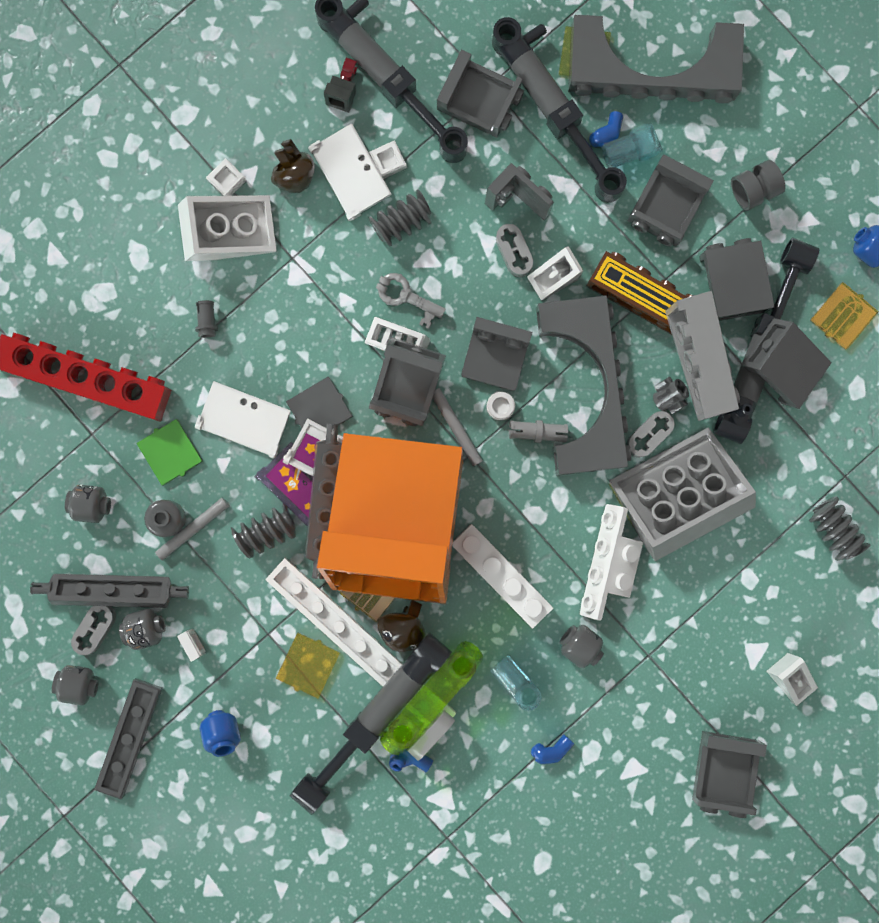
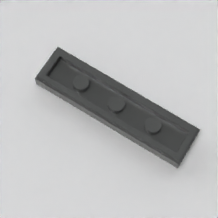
[94,678,163,799]

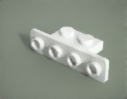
[580,504,643,621]

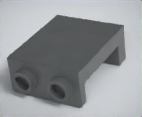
[437,49,525,138]
[627,154,714,247]
[699,238,774,321]
[741,318,832,409]
[369,337,446,426]
[692,731,767,818]

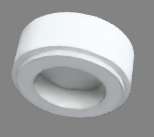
[486,392,515,421]

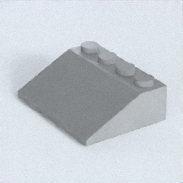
[609,427,756,561]

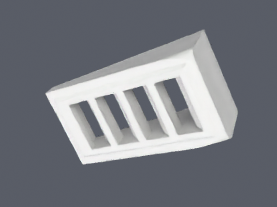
[365,317,430,351]

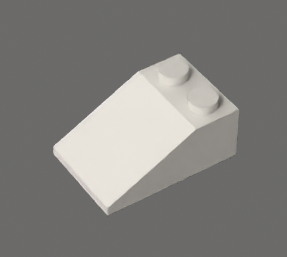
[178,195,277,261]

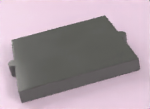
[286,376,353,429]

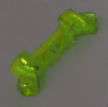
[380,641,483,755]

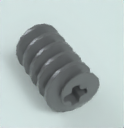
[368,189,431,247]
[809,496,871,561]
[231,503,296,559]

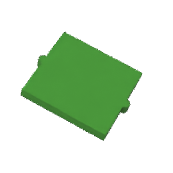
[136,419,203,486]

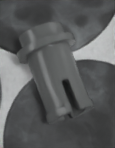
[195,300,218,338]

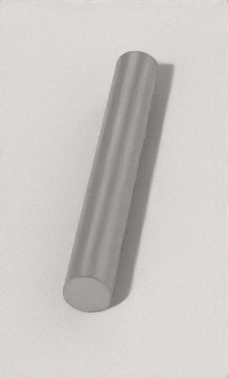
[433,388,483,467]
[155,498,229,561]

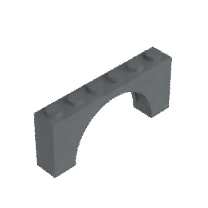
[568,15,744,103]
[536,296,631,476]

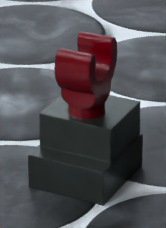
[324,57,358,113]

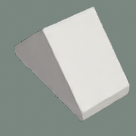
[527,246,583,301]
[767,653,818,706]

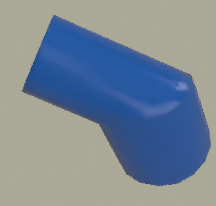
[589,111,623,148]
[531,734,574,765]
[389,747,434,773]

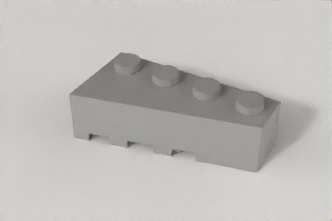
[665,291,740,421]

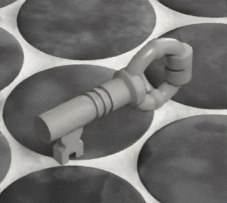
[376,273,446,329]

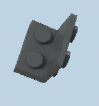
[484,163,554,220]
[461,317,533,391]

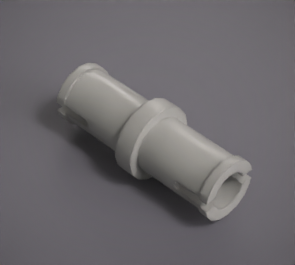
[509,420,568,443]

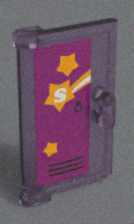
[254,442,313,527]

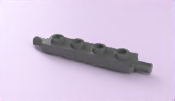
[305,423,342,579]
[30,574,189,608]

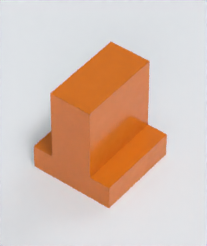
[317,433,463,604]

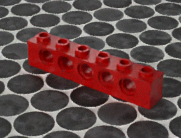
[0,332,172,422]

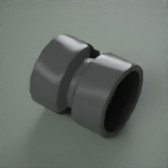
[731,160,785,211]

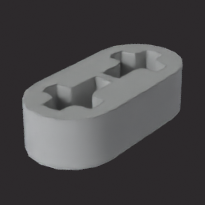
[496,224,533,277]
[627,411,675,458]
[71,606,116,655]
[407,710,455,761]

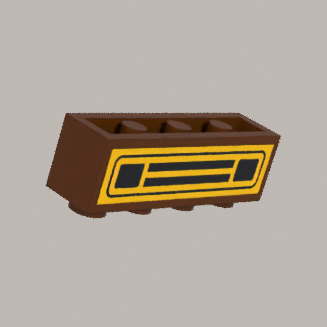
[586,251,693,335]

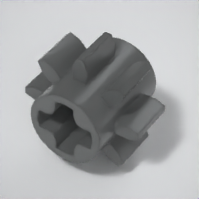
[653,377,689,414]

